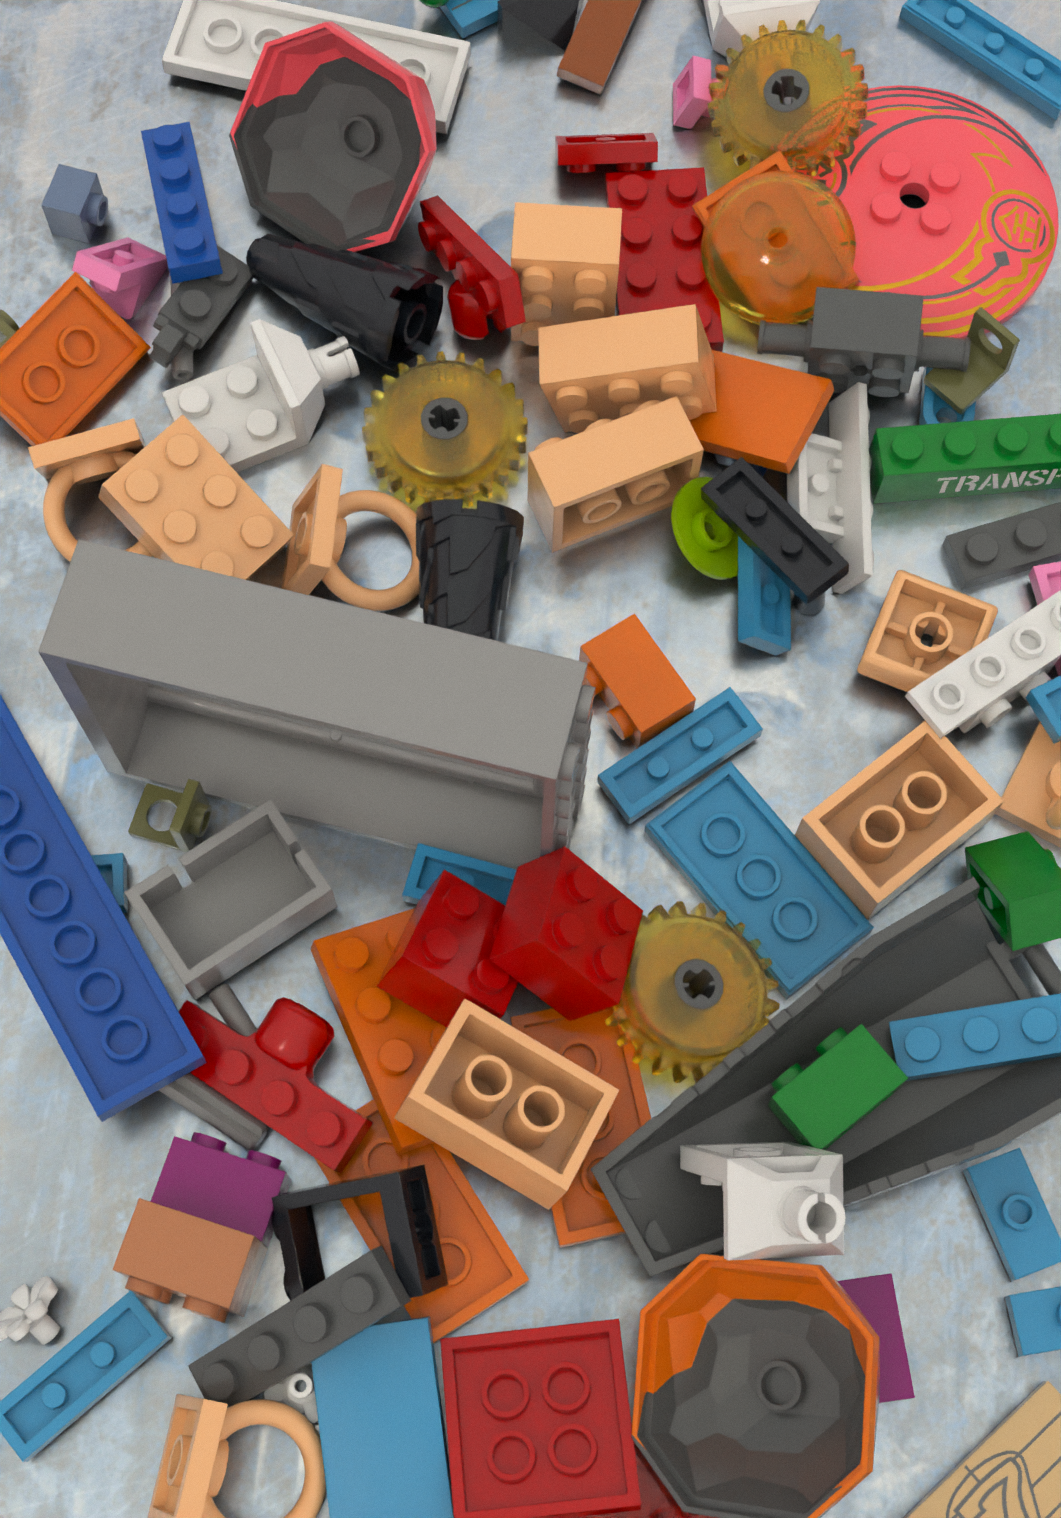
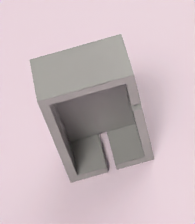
[124,799,337,1000]

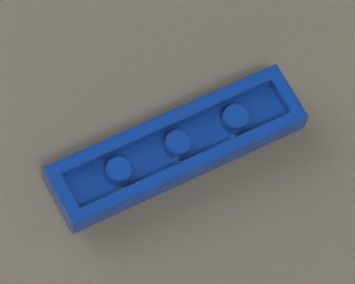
[141,122,223,284]

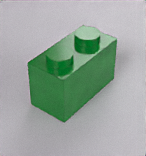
[965,831,1061,951]
[768,1024,908,1150]

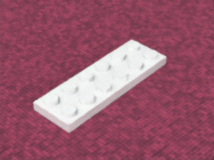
[162,0,471,134]

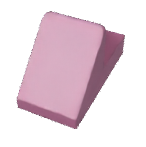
[72,237,168,319]

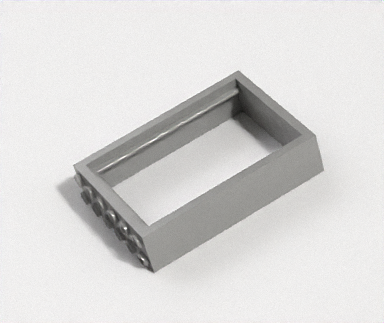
[38,539,596,870]

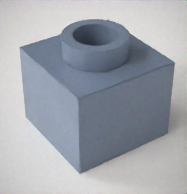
[41,164,108,243]

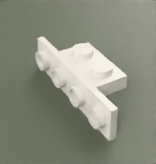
[787,382,875,594]
[905,590,1061,739]

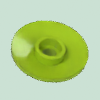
[671,477,738,580]

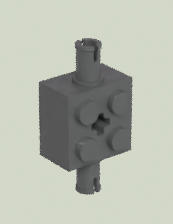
[757,287,971,397]

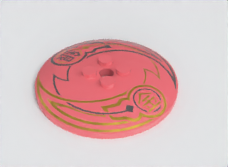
[775,85,1059,338]

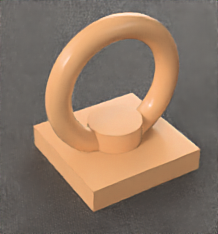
[28,418,153,562]
[282,464,419,611]
[995,721,1061,848]
[147,1394,327,1518]

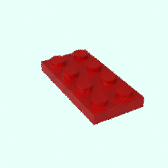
[605,167,724,352]

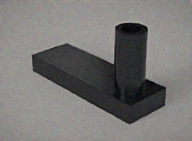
[701,457,849,615]

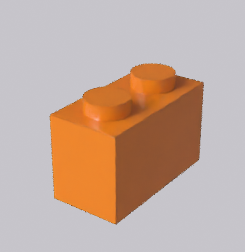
[579,613,696,748]

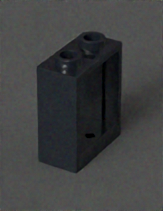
[272,1165,448,1300]

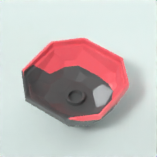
[229,21,437,252]

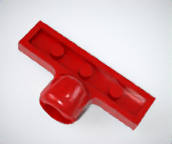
[418,195,526,340]
[179,997,373,1173]

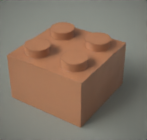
[112,1198,268,1323]

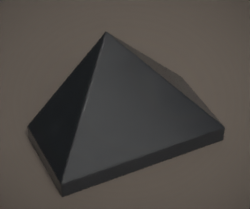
[497,0,584,53]

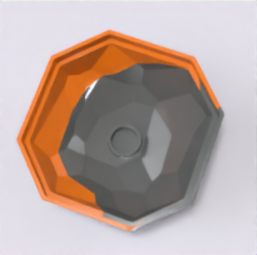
[631,1254,880,1518]

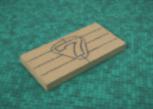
[904,1381,1061,1518]

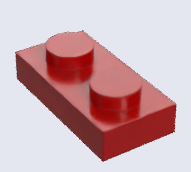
[555,133,658,173]

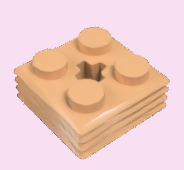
[857,570,998,692]

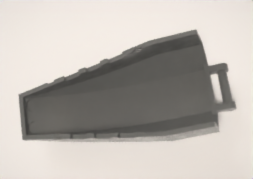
[591,877,1061,1277]

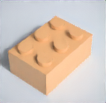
[511,202,622,346]
[538,304,717,433]
[527,396,704,553]
[98,414,295,580]
[795,721,1004,920]
[394,999,619,1210]

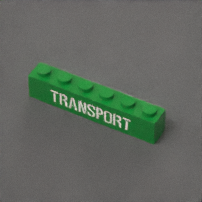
[869,414,1061,504]

